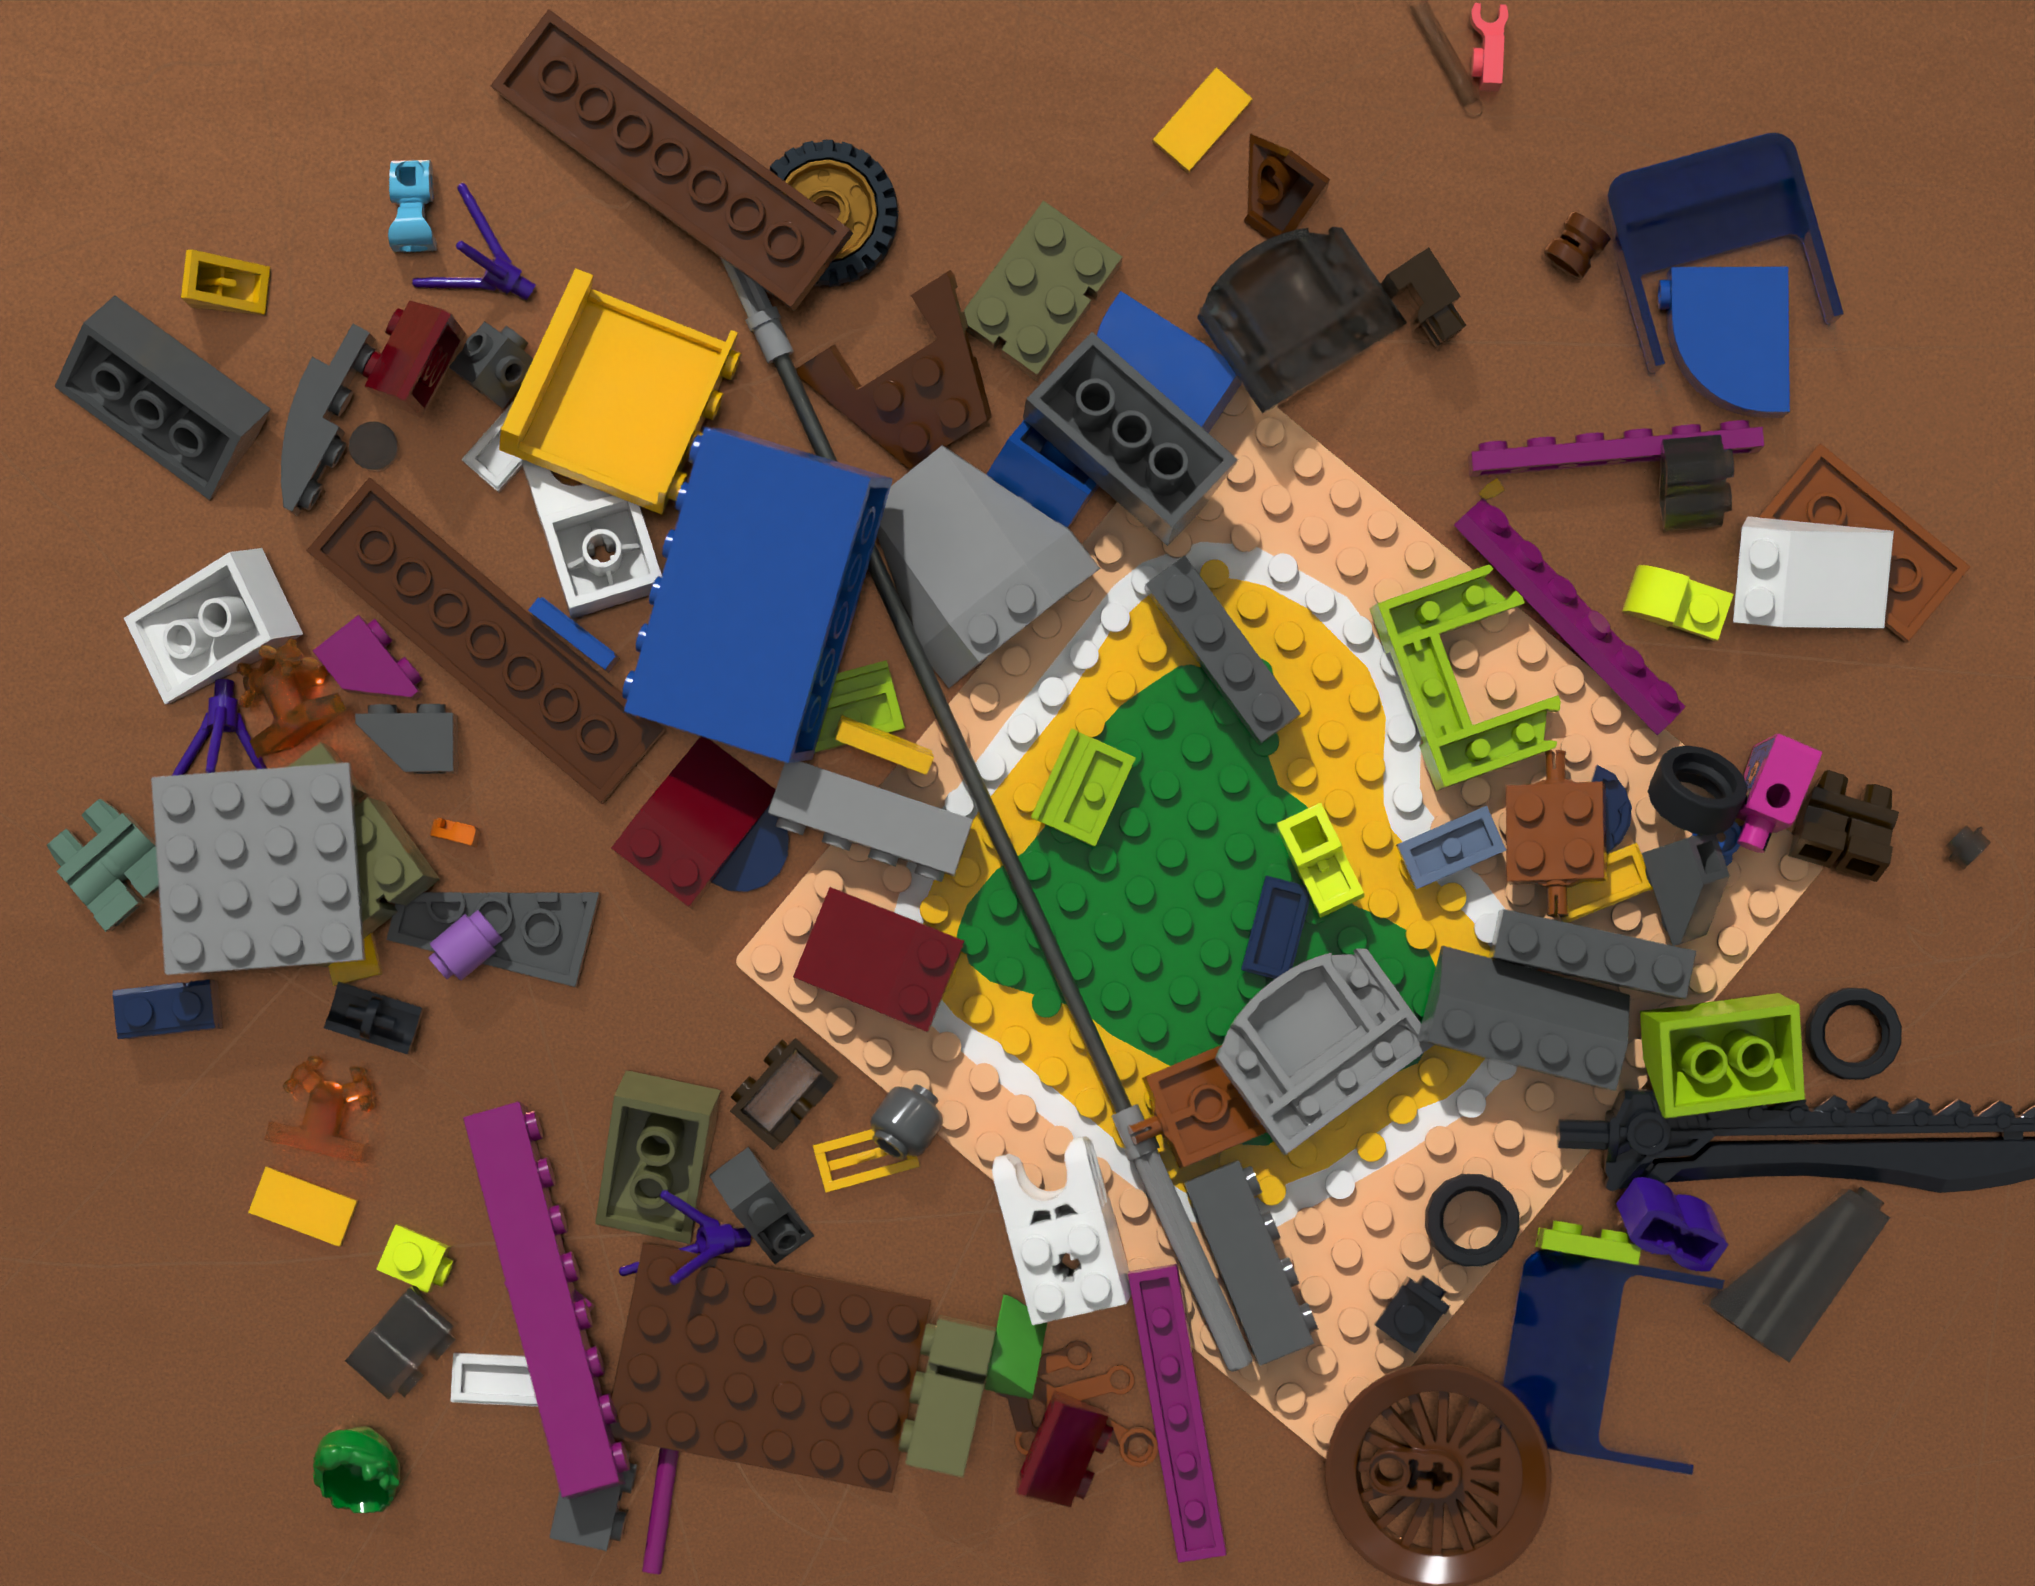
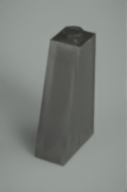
[1703,1187,1890,1362]

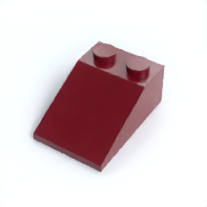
[363,300,466,418]
[611,736,776,909]
[793,887,965,1032]
[1016,1390,1114,1507]

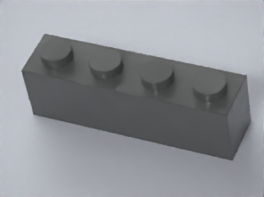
[1144,556,1301,746]
[1489,909,1696,1000]
[1183,1160,1318,1366]

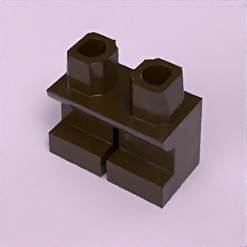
[1380,247,1467,348]
[1788,770,1899,882]

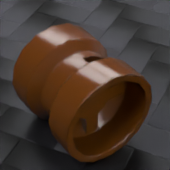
[1543,211,1611,279]

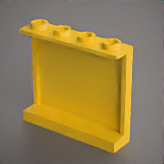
[499,268,742,515]

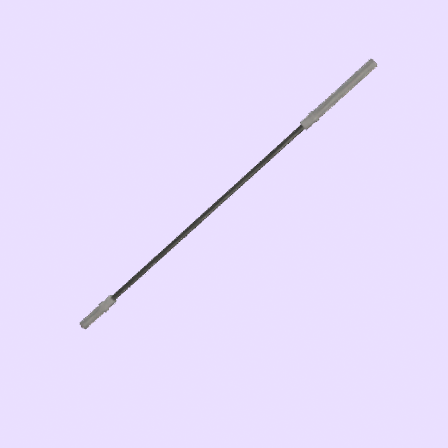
[720,257,1252,1371]

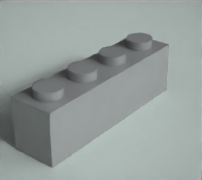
[768,762,973,882]

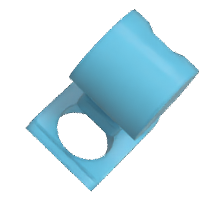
[388,160,437,252]

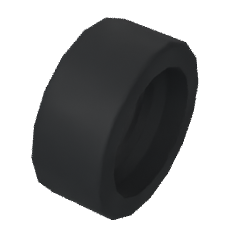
[1648,745,1748,835]
[1805,988,1902,1080]
[1425,1174,1519,1267]

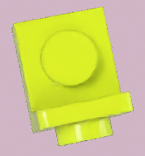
[376,1224,454,1293]

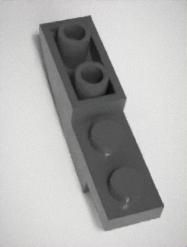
[281,324,377,516]

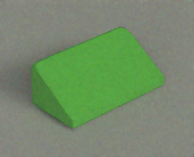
[984,1294,1047,1399]

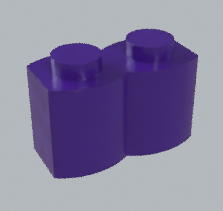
[1616,1177,1729,1272]

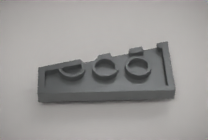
[386,892,601,987]

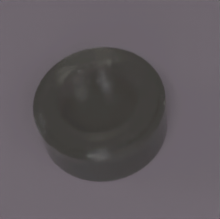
[349,422,399,472]

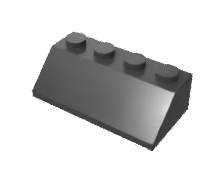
[54,295,271,500]
[1023,332,1238,546]
[1418,946,1630,1091]

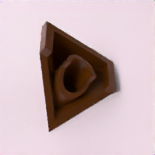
[1244,133,1330,249]

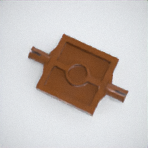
[1506,750,1607,917]
[1127,1044,1267,1169]

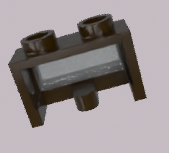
[730,1038,841,1150]

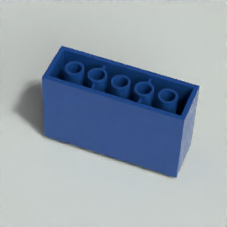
[622,427,893,763]

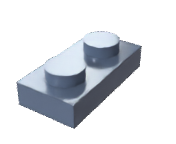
[1396,806,1506,890]

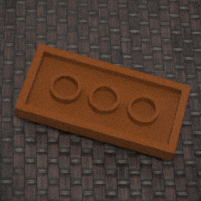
[1758,443,1971,643]

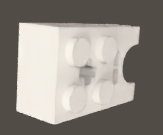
[522,459,662,619]
[992,1136,1132,1325]

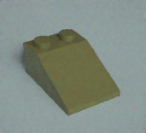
[595,1070,721,1244]

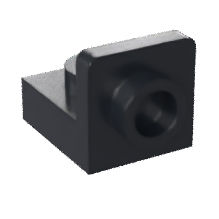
[1374,1275,1451,1353]

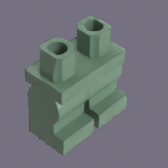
[47,799,159,932]

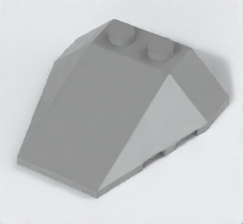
[877,445,1101,688]

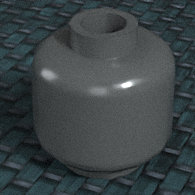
[870,1084,943,1160]

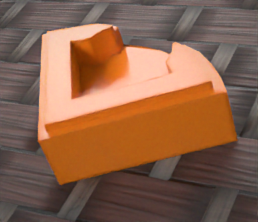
[429,818,481,848]

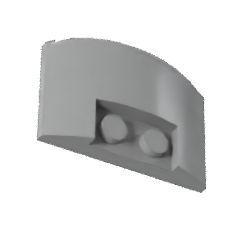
[1215,949,1434,1155]

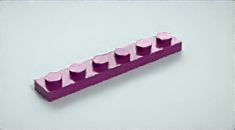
[1468,420,1764,477]
[1454,498,1686,735]
[1128,1264,1227,1563]

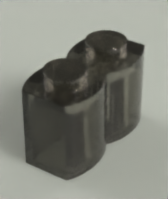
[1659,435,1734,532]
[345,1286,457,1400]

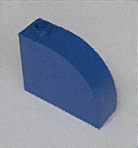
[1658,267,1790,418]
[1097,291,1245,433]

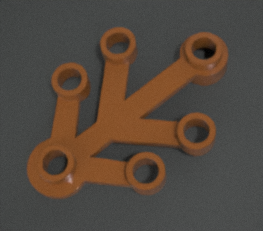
[986,1340,1158,1467]

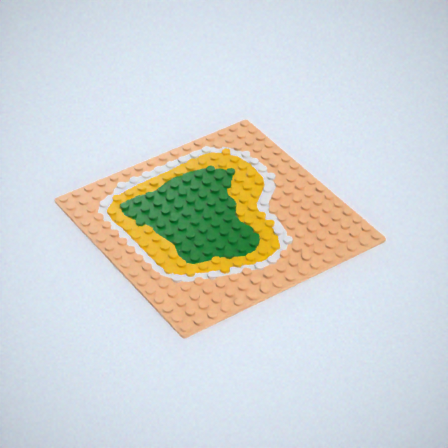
[736,380,1823,1458]

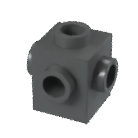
[449,321,533,409]

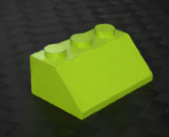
[1640,993,1805,1118]

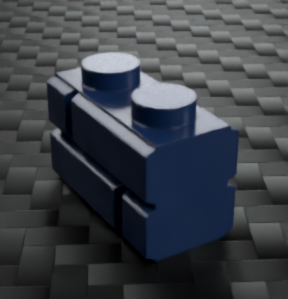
[113,979,223,1040]

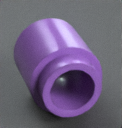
[428,910,503,981]

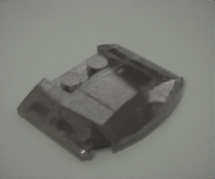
[1197,227,1407,414]

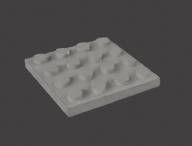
[151,763,365,975]

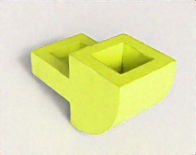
[1622,565,1734,642]
[1277,803,1365,918]

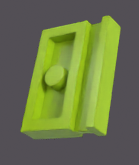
[814,660,905,754]
[1031,728,1136,847]
[1535,1220,1641,1265]

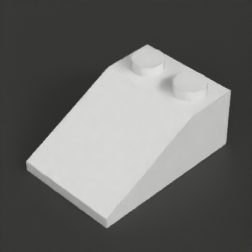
[1733,517,1894,628]
[124,548,303,704]

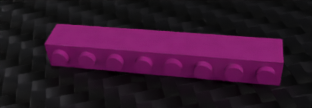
[463,1101,630,1500]

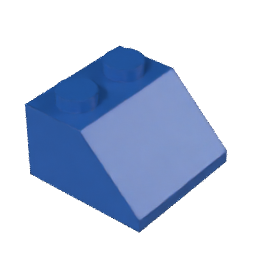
[987,420,1099,528]

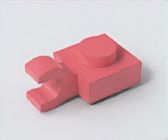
[1470,3,1508,92]

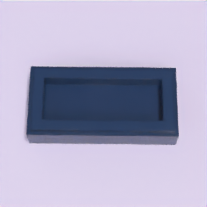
[1241,876,1310,979]

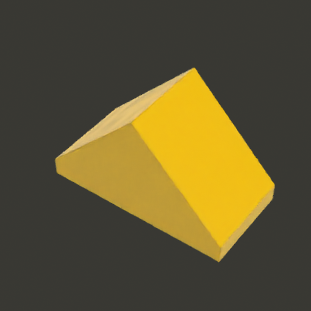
[181,250,270,315]

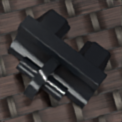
[324,982,424,1055]

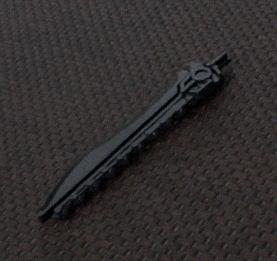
[1556,1089,2035,1193]

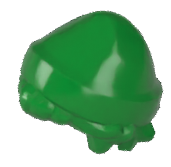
[313,1426,401,1513]

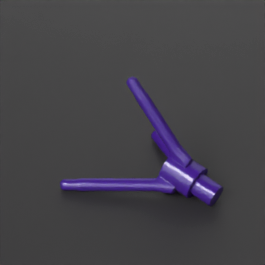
[412,183,536,301]
[172,679,267,776]
[619,1190,751,1285]

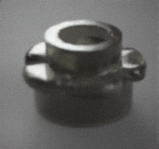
[1946,826,1991,870]

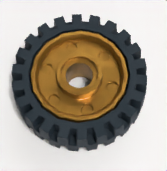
[770,139,898,287]

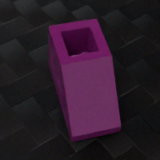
[313,615,424,700]

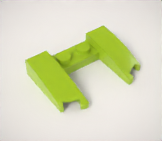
[1369,564,1561,791]

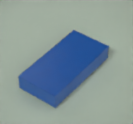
[528,597,619,673]

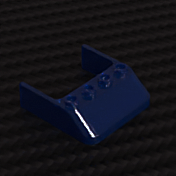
[1606,133,1844,373]
[1499,1249,1724,1475]

